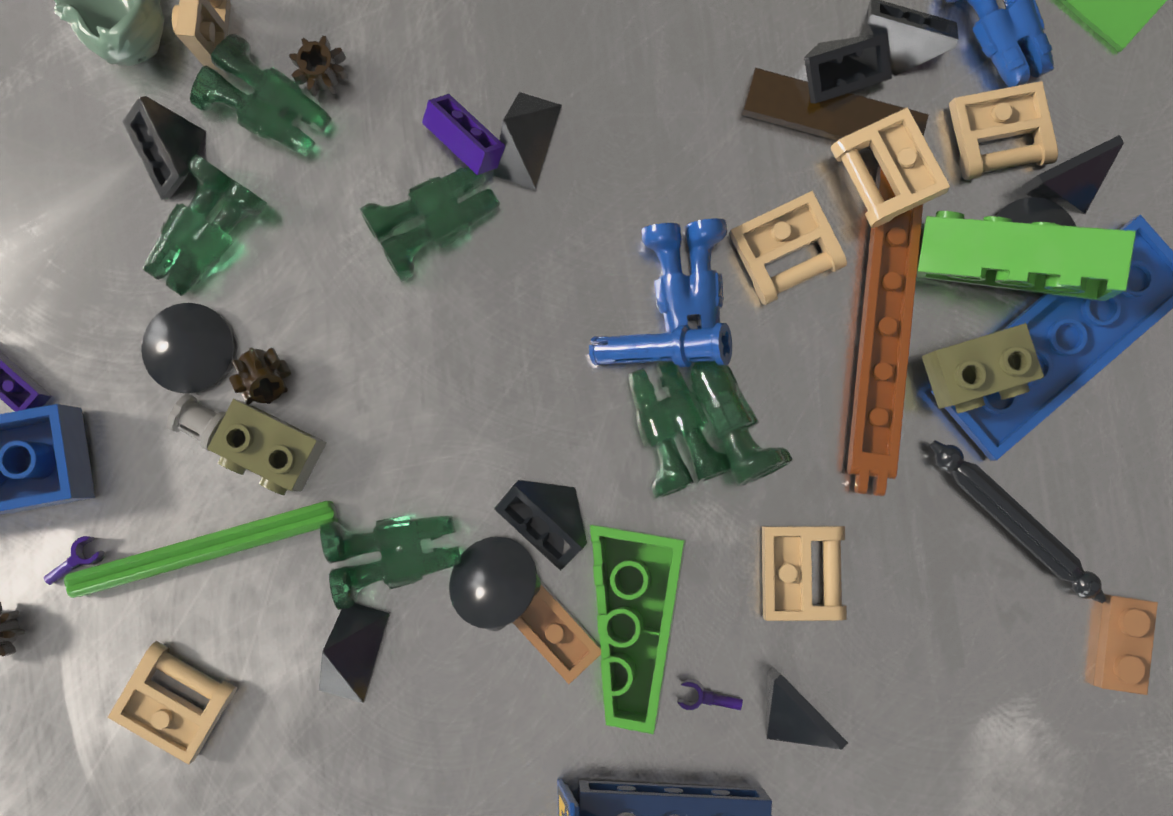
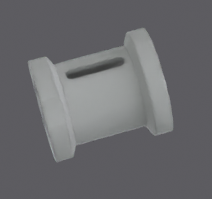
[167,393,225,451]

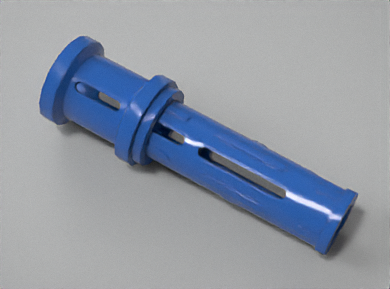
[589,323,732,367]

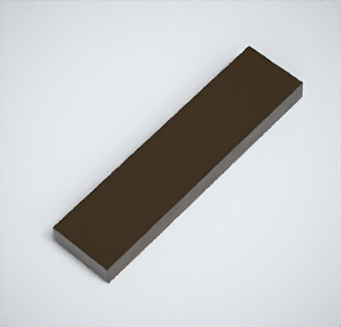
[742,68,929,150]

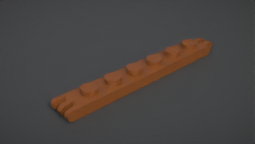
[847,163,923,496]

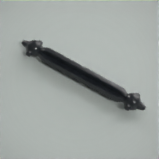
[930,440,1107,603]

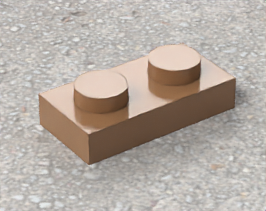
[512,582,601,684]
[1093,594,1158,695]

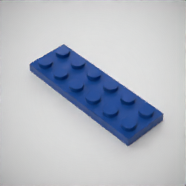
[930,215,1173,461]

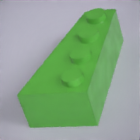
[916,211,1136,301]
[590,525,686,734]

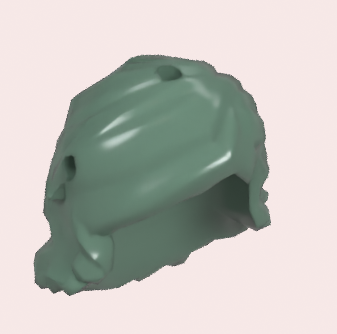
[54,0,164,67]

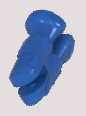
[945,0,1054,87]
[641,218,728,333]

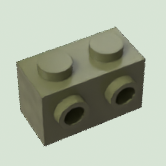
[922,323,1044,414]
[207,399,327,495]

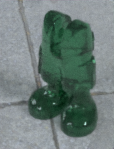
[190,34,332,156]
[143,154,267,296]
[359,167,500,282]
[628,361,735,499]
[691,361,794,486]
[320,516,462,610]

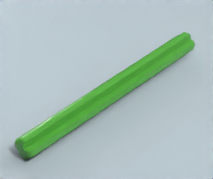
[64,501,338,598]

